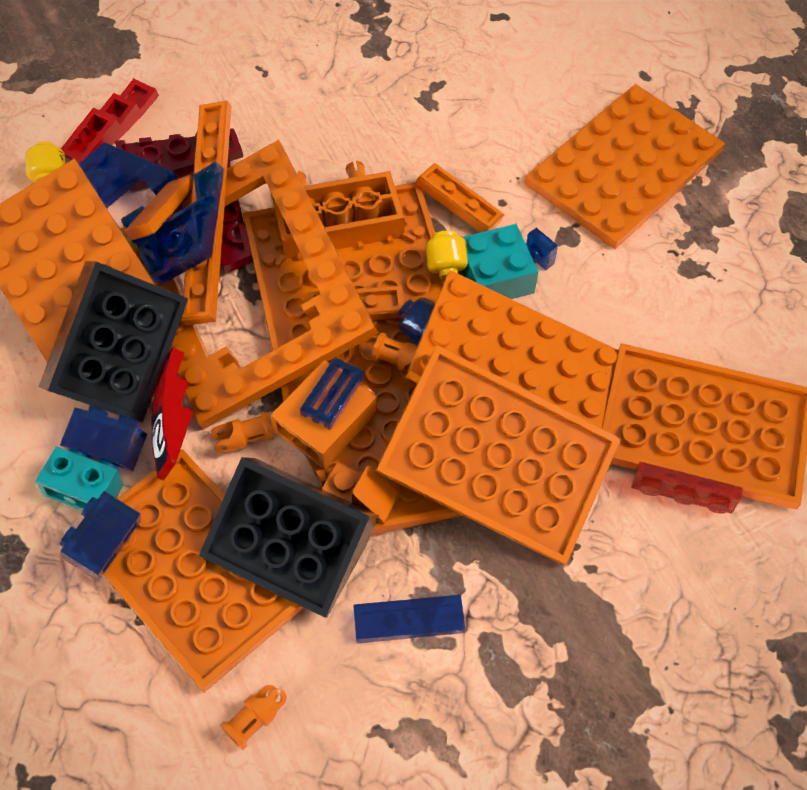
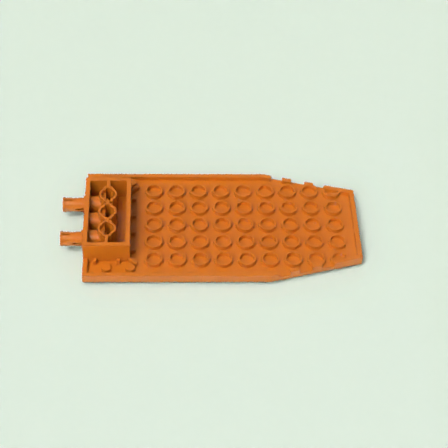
[243,161,463,536]

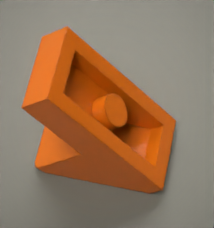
[322,462,399,525]

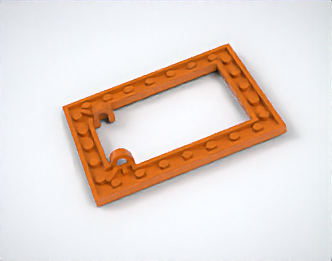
[121,139,378,429]

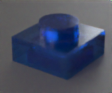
[526,227,558,270]

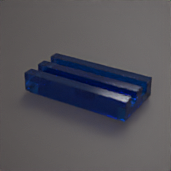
[300,357,365,430]

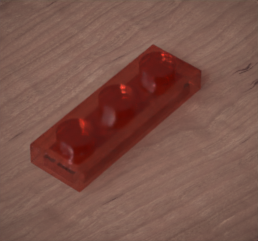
[631,461,743,514]

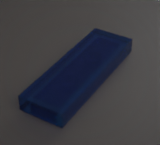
[353,595,466,644]

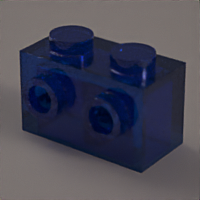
[60,406,147,471]
[59,491,141,581]

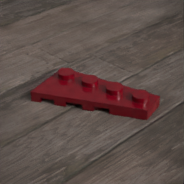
[114,128,244,191]
[182,159,253,274]

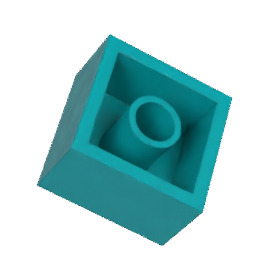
[461,223,538,299]

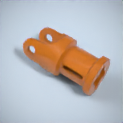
[371,332,417,372]
[211,412,274,454]
[220,685,287,750]

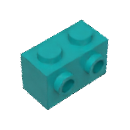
[35,446,124,515]

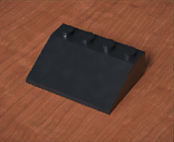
[38,261,188,423]
[199,457,379,618]

